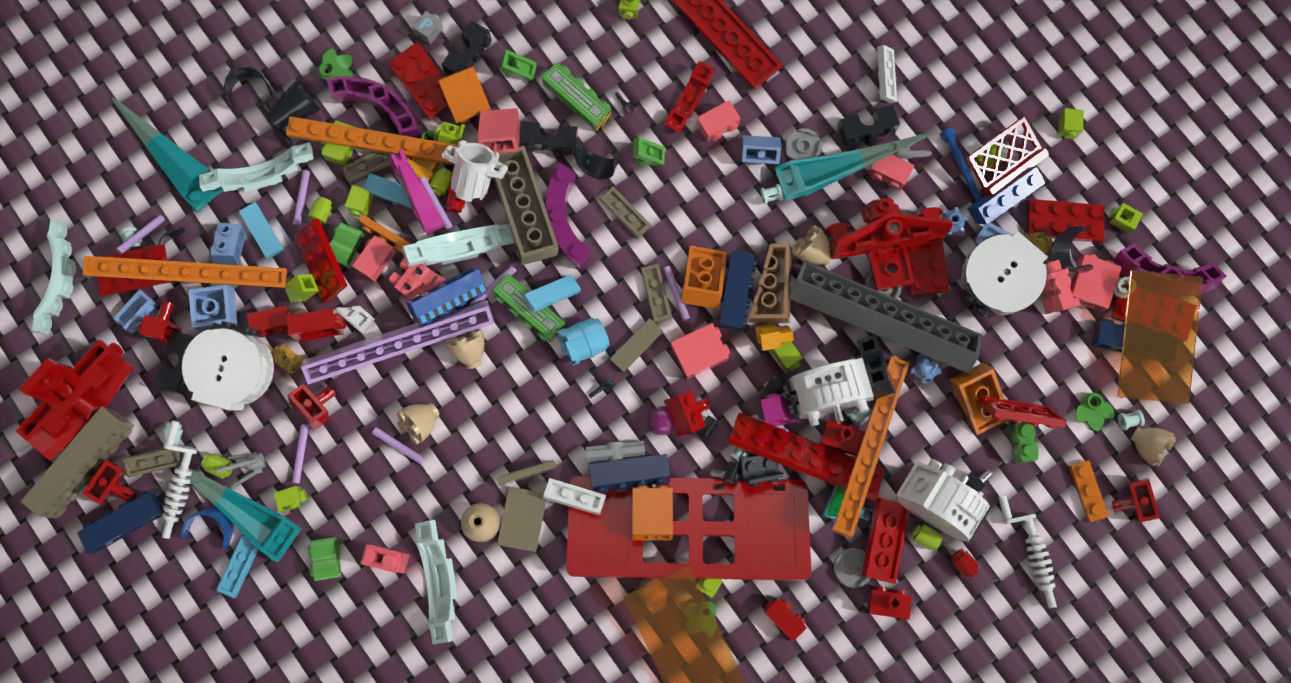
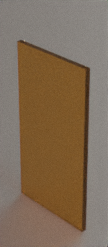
[1117,270,1203,404]
[623,565,745,683]

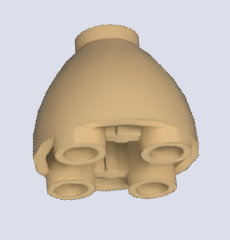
[793,225,832,267]
[445,329,485,369]
[397,403,439,445]
[1131,427,1176,466]
[461,503,500,542]

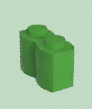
[330,222,364,268]
[1009,422,1039,464]
[308,537,342,581]

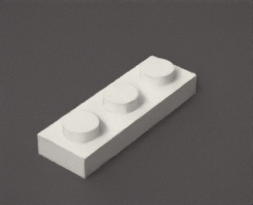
[877,45,897,103]
[543,478,606,516]

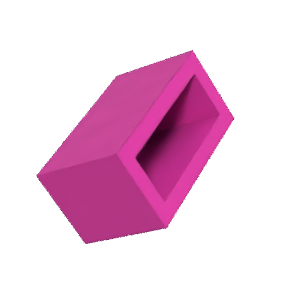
[761,393,795,427]

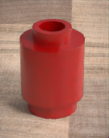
[446,186,465,213]
[950,548,980,579]

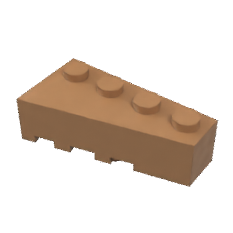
[749,243,792,323]

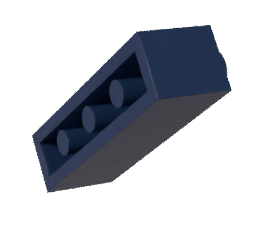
[718,251,757,332]
[1092,319,1178,363]
[589,454,670,494]
[77,492,166,554]

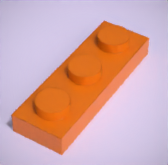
[359,215,411,254]
[1068,461,1109,522]

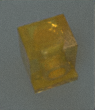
[1022,231,1053,255]
[272,344,304,375]

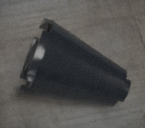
[266,80,321,129]

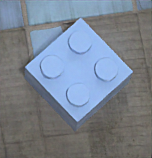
[188,284,238,331]

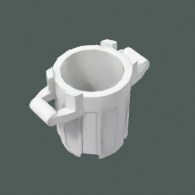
[442,140,508,202]

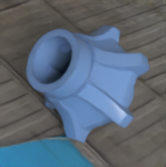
[942,207,968,236]
[911,354,941,383]

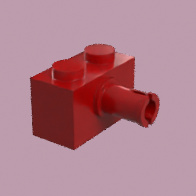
[139,301,182,344]
[287,384,336,431]
[664,390,710,437]
[819,419,865,456]
[82,460,135,504]
[1111,478,1161,523]
[866,586,912,620]

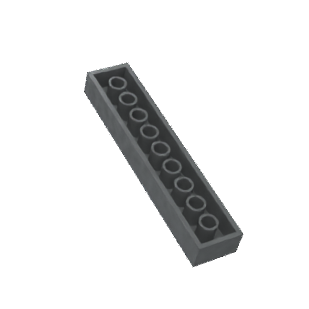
[789,261,982,373]

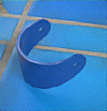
[181,507,233,550]

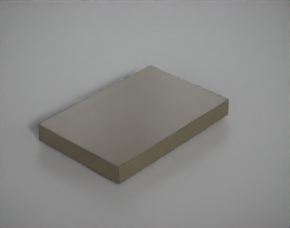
[497,487,547,552]

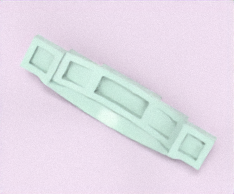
[199,142,314,192]
[32,219,76,335]
[402,224,514,267]
[415,520,458,644]

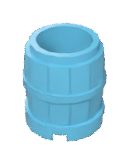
[557,318,610,366]

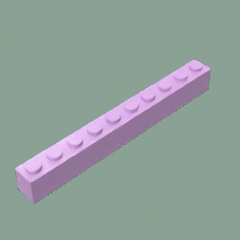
[301,300,494,384]

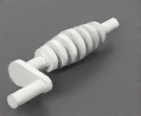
[162,420,198,539]
[998,496,1057,608]

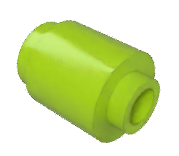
[429,168,453,197]
[307,197,332,225]
[201,453,233,479]
[911,523,943,551]

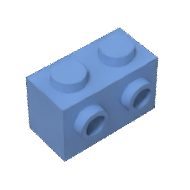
[741,135,781,164]
[209,223,246,265]

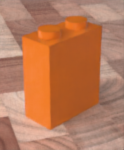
[438,66,491,125]
[633,486,673,540]

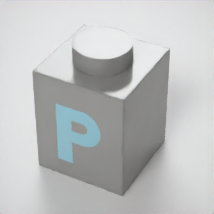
[413,11,443,45]

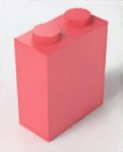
[477,108,521,153]
[1070,254,1121,312]
[670,323,730,380]

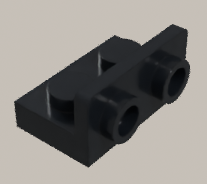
[739,454,784,486]

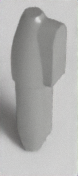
[896,148,932,159]

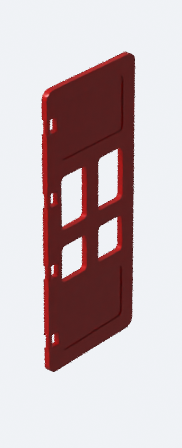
[566,476,811,581]

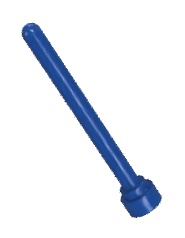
[939,127,982,202]

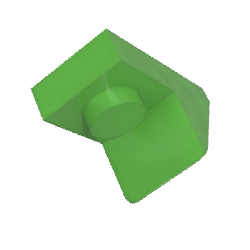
[501,49,537,81]
[633,137,665,165]

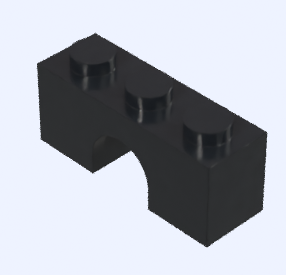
[441,20,492,75]
[837,105,900,146]
[519,121,578,156]
[154,331,195,395]
[857,335,895,399]

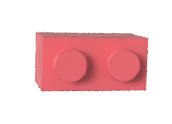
[696,100,741,142]
[868,155,915,190]
[352,235,396,282]

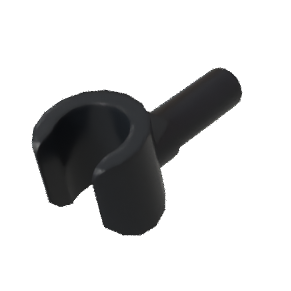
[615,92,634,114]
[589,379,615,398]

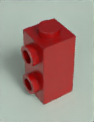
[247,305,294,338]
[763,598,807,642]

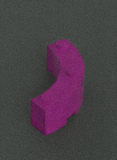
[327,76,422,137]
[546,163,591,270]
[1113,243,1227,296]

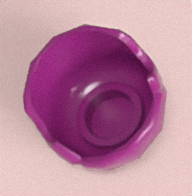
[648,406,675,435]

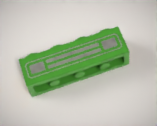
[541,62,611,132]
[493,273,566,343]

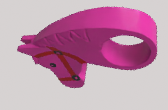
[388,149,444,235]

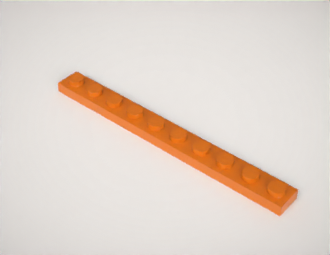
[286,117,458,165]
[83,256,287,288]
[832,356,909,539]

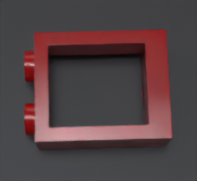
[286,308,346,342]

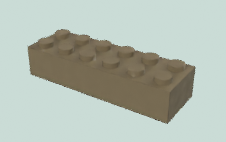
[493,146,559,266]
[20,406,135,518]

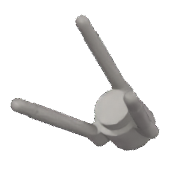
[215,452,266,488]

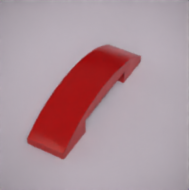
[664,60,715,133]

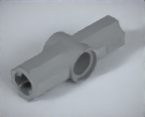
[586,441,645,464]

